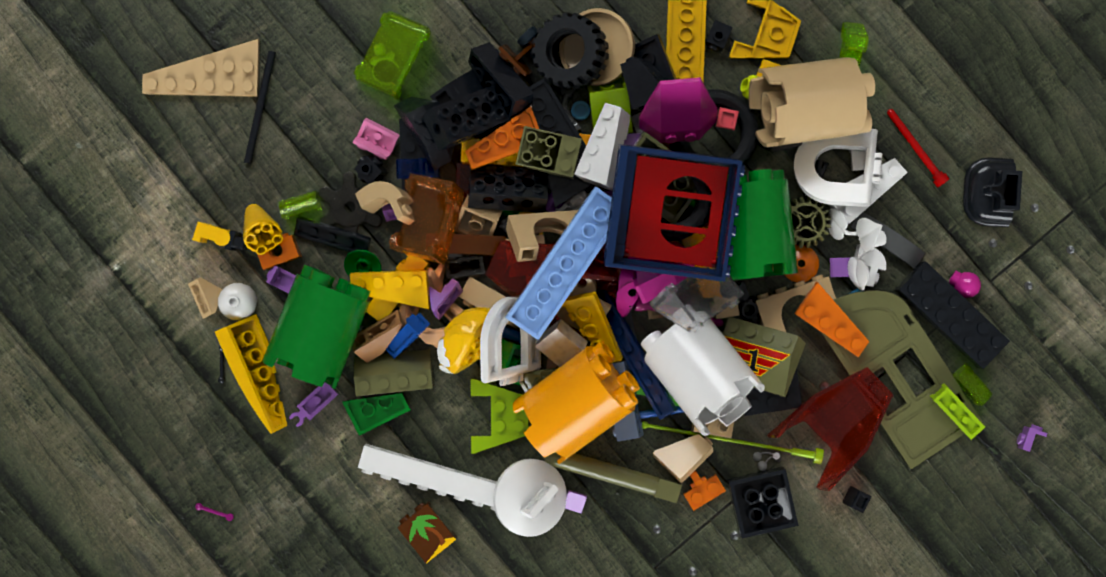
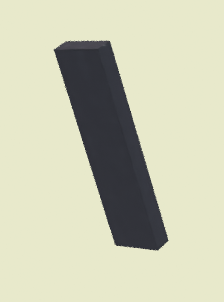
[294,216,372,252]

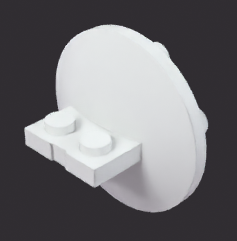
[493,459,567,537]

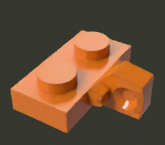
[683,470,726,511]

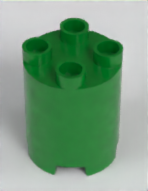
[717,169,798,282]
[262,264,371,389]

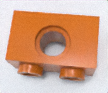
[257,233,302,270]

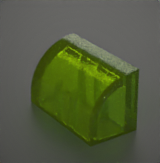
[279,190,322,220]
[952,363,992,406]

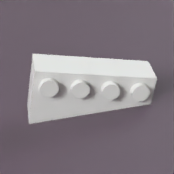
[574,103,631,191]

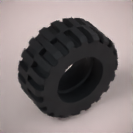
[531,12,609,90]

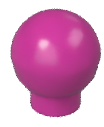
[948,270,981,298]

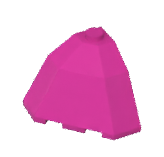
[630,241,695,304]

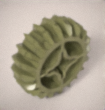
[791,196,831,248]

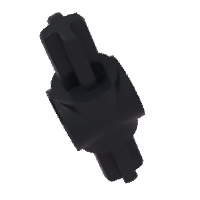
[734,281,760,325]

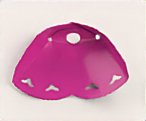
[616,257,639,317]

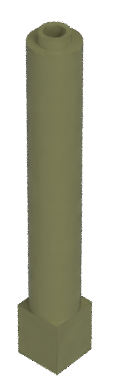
[541,452,682,503]

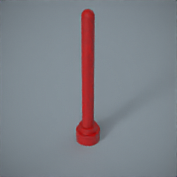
[887,109,950,188]

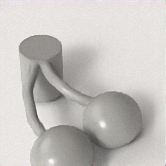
[753,452,782,471]

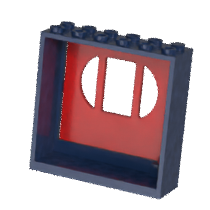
[603,144,745,282]

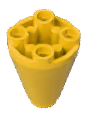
[243,204,283,255]

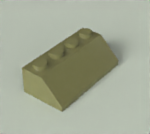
[354,349,434,396]

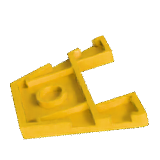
[728,0,801,59]

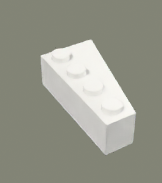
[828,158,908,224]

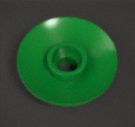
[344,250,382,277]

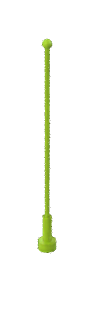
[642,421,824,464]

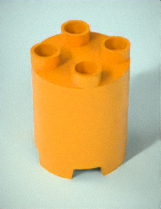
[513,341,640,464]

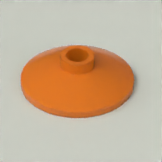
[785,245,819,282]

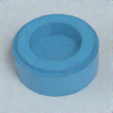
[571,101,590,121]

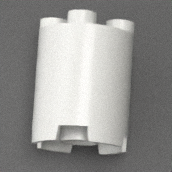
[641,306,765,436]

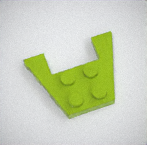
[471,379,529,454]

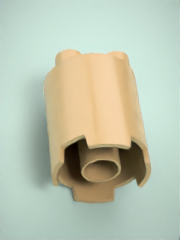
[749,57,875,147]

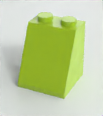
[587,77,633,134]

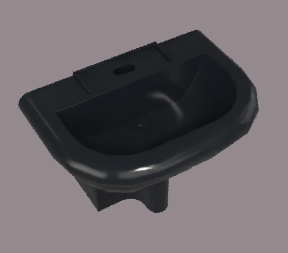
[963,157,1023,228]

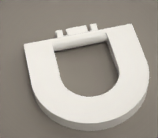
[794,129,882,207]
[480,297,541,386]

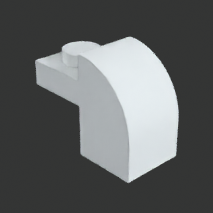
[854,244,886,287]

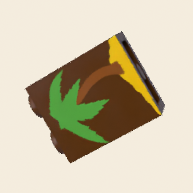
[397,501,457,564]

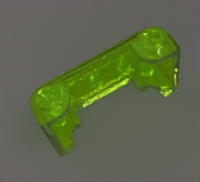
[354,11,432,101]

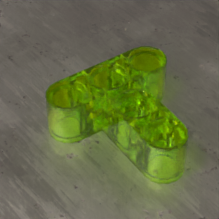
[839,22,868,68]

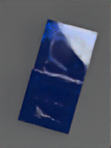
[396,158,438,179]

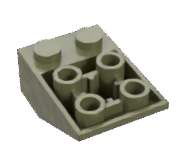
[516,126,582,179]

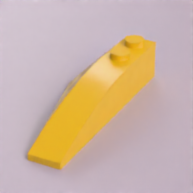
[215,314,287,434]

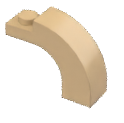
[355,181,415,225]

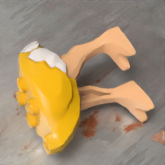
[399,263,491,374]

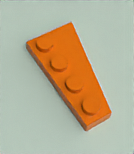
[465,106,539,170]
[794,282,869,357]

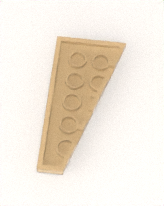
[142,39,260,97]

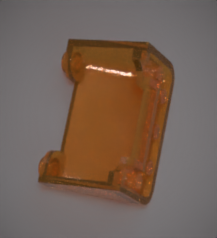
[389,173,464,264]

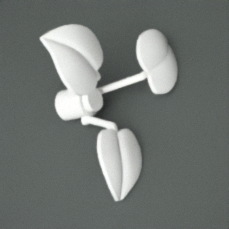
[828,208,886,291]

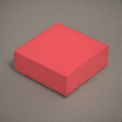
[715,107,739,131]

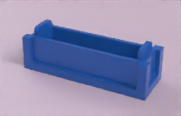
[386,313,430,359]

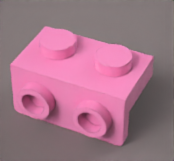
[353,118,400,160]

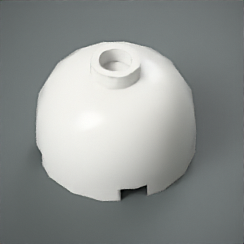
[218,283,257,321]

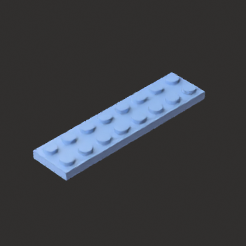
[505,187,612,340]

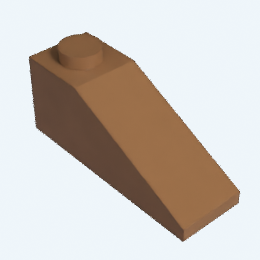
[352,310,403,363]

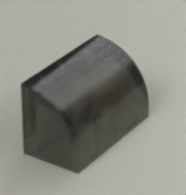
[444,255,487,282]

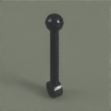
[218,344,226,384]

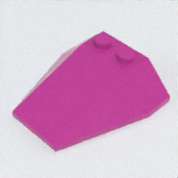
[639,77,718,144]

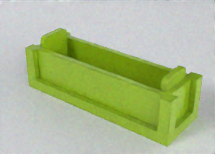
[930,383,985,440]

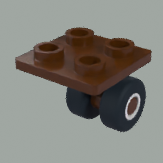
[498,26,538,77]

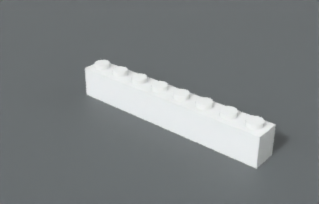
[358,444,497,511]

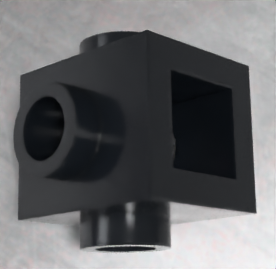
[354,155,389,184]

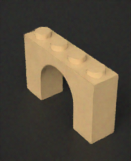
[506,210,578,262]
[754,274,836,332]

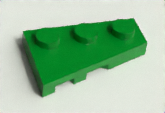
[342,392,411,436]

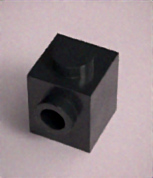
[705,20,733,52]

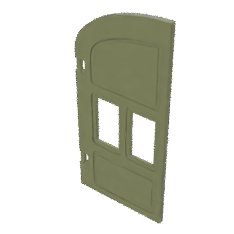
[821,290,983,469]

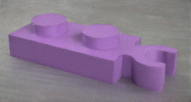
[289,382,338,427]

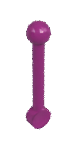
[195,503,234,521]

